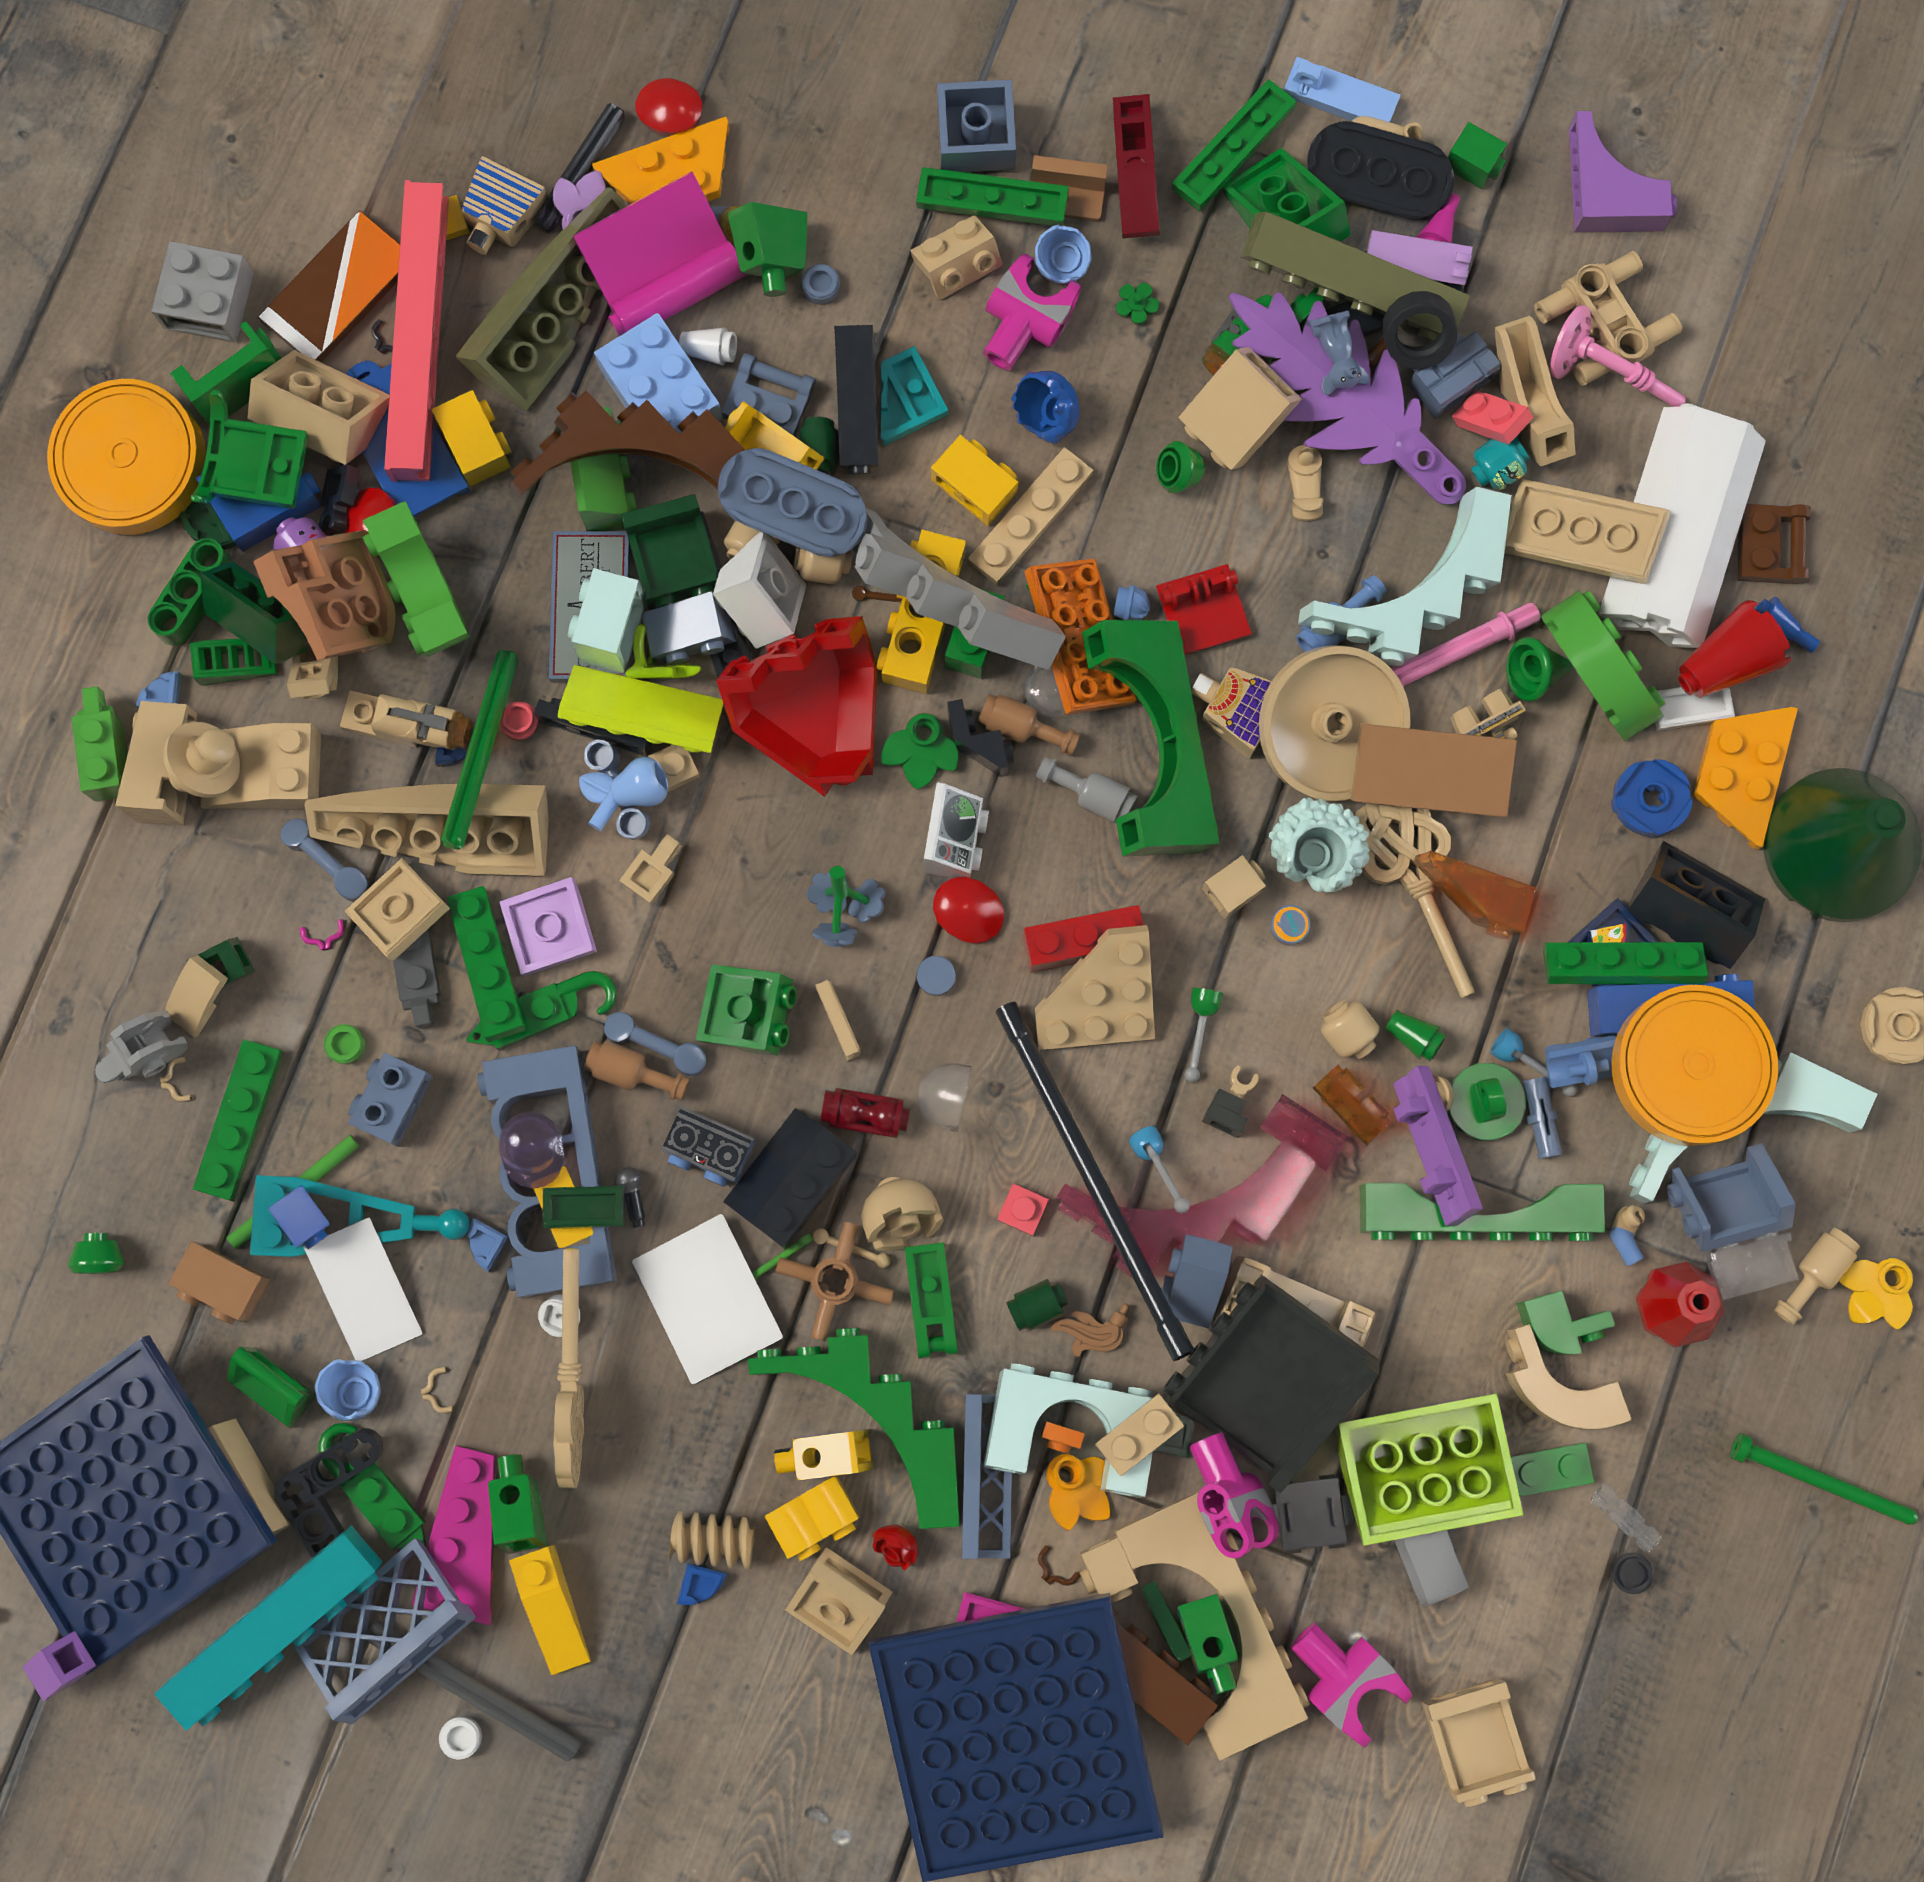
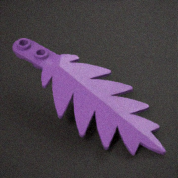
[1228,292,1466,505]

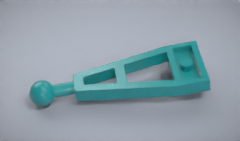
[250,1175,470,1257]

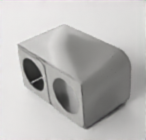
[1394,1530,1469,1607]

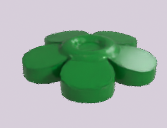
[1116,283,1159,325]

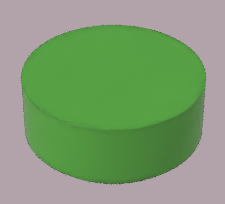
[324,1024,366,1065]

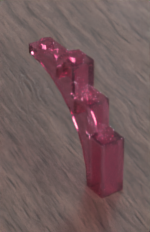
[1055,1140,1318,1279]

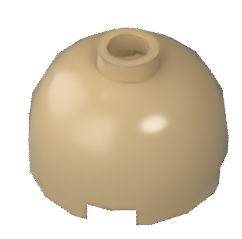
[861,1177,944,1251]

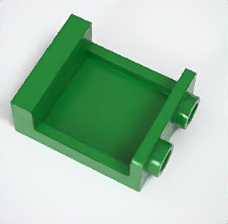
[170,321,281,426]

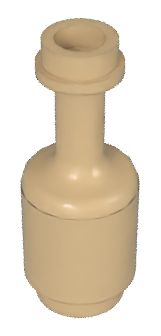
[1773,1227,1860,1325]

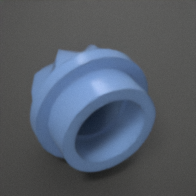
[1113,585,1151,620]

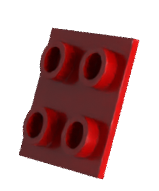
[1156,564,1252,655]

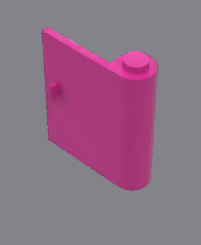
[573,171,747,336]

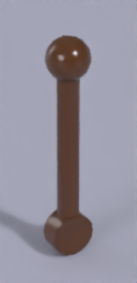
[852,586,902,602]

